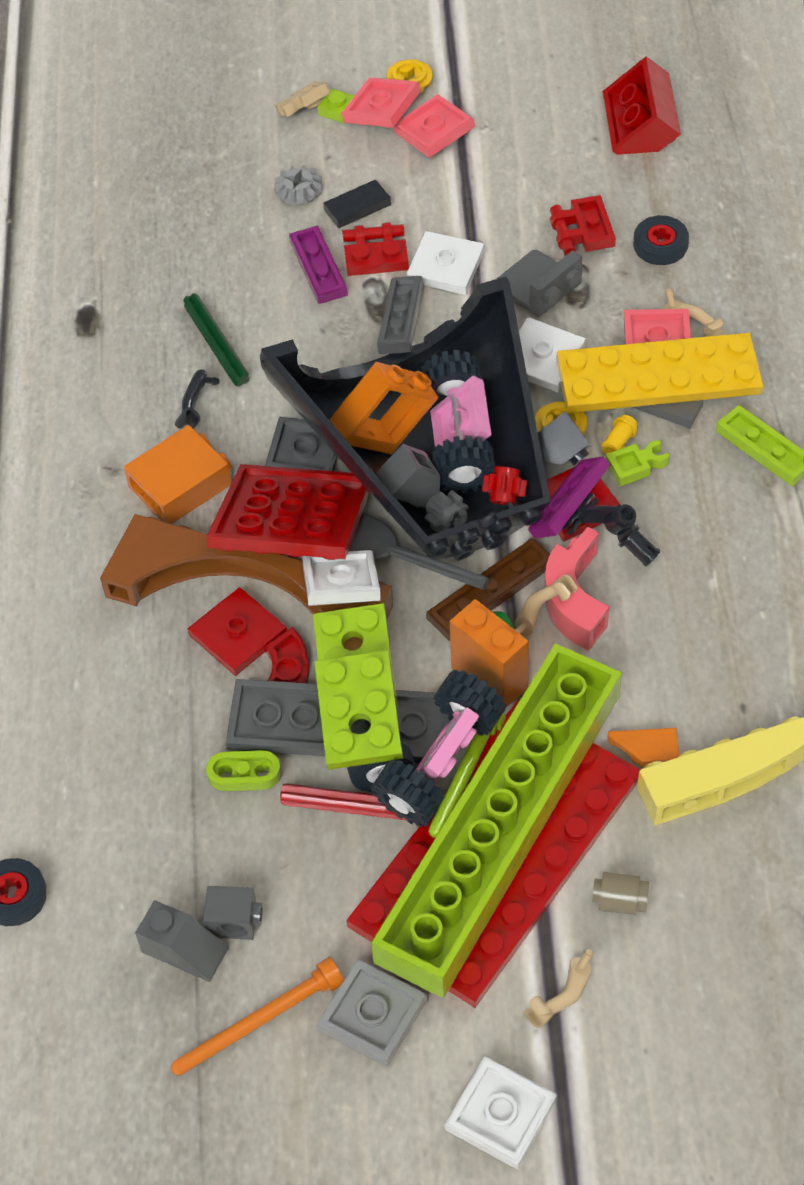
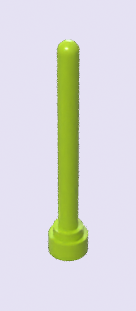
[429,713,506,838]

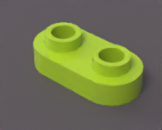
[206,751,281,791]

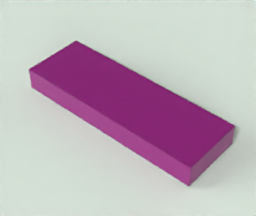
[289,225,348,304]
[528,457,610,538]

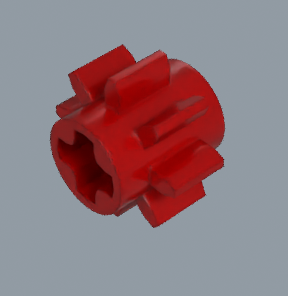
[482,466,527,506]

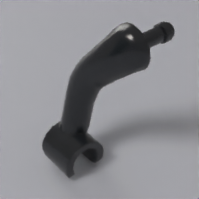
[175,369,219,429]

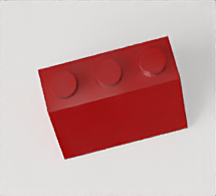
[603,56,681,155]

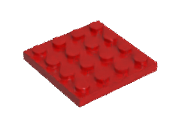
[206,464,370,560]

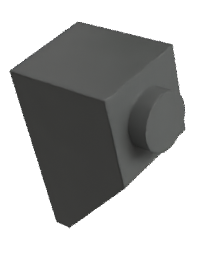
[135,900,228,982]

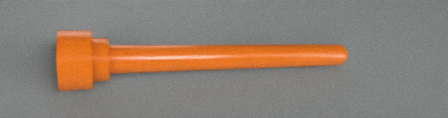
[171,957,344,1076]

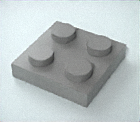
[317,959,427,1067]

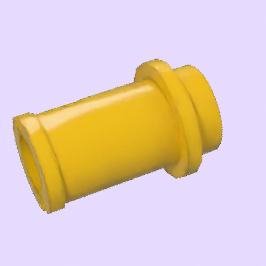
[601,415,638,454]

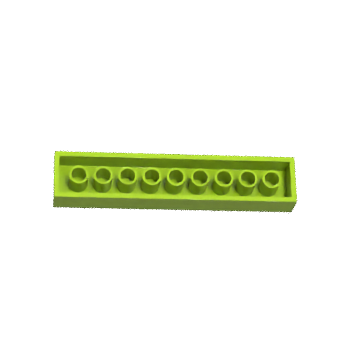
[371,643,622,999]

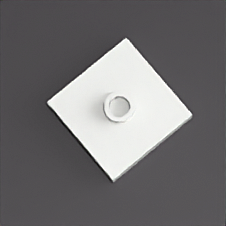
[406,231,485,295]
[519,317,586,393]
[302,550,380,606]
[445,1056,557,1170]

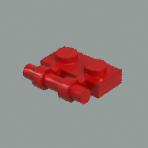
[550,195,616,256]
[342,222,409,276]

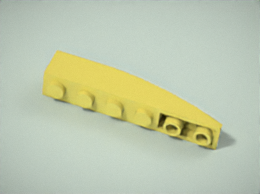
[637,717,804,826]

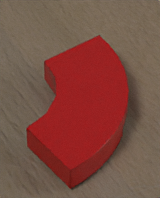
[265,627,309,684]

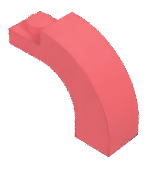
[545,527,609,651]

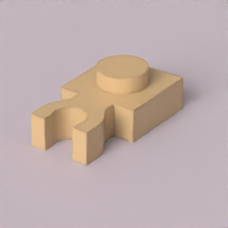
[275,81,330,117]

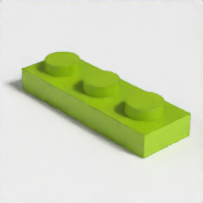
[716,405,804,487]

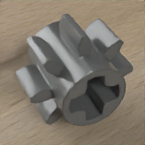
[424,490,468,533]

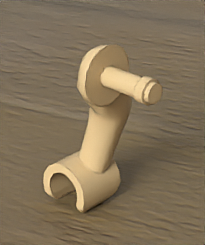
[663,289,726,337]
[515,574,578,636]
[523,949,594,1028]

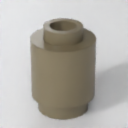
[592,872,649,915]

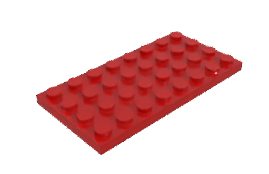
[346,700,640,1008]

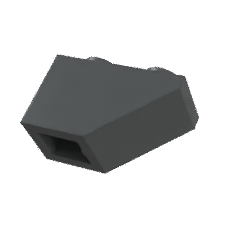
[376,444,440,508]

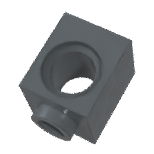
[203,886,263,940]

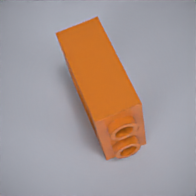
[330,362,438,454]

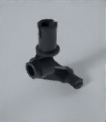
[562,493,661,567]

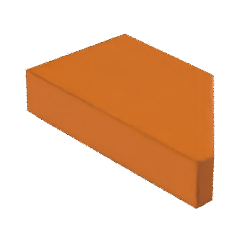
[607,728,680,768]

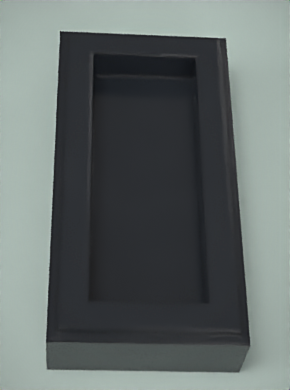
[323,179,391,228]

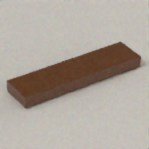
[426,538,550,641]

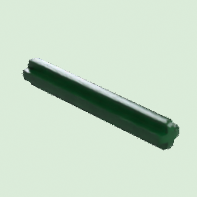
[183,293,249,387]

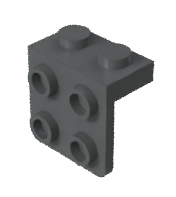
[496,250,582,317]

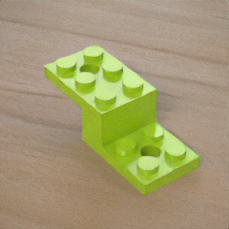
[313,603,403,770]

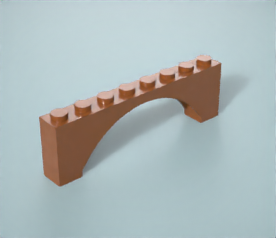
[100,514,393,651]

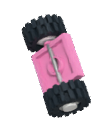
[421,350,495,493]
[371,669,506,827]

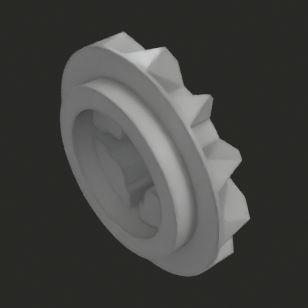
[275,165,322,204]

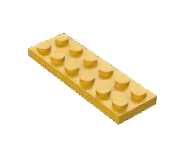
[556,332,764,413]

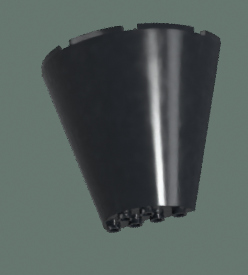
[260,276,551,561]

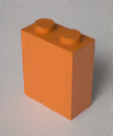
[123,425,232,524]
[450,599,529,709]

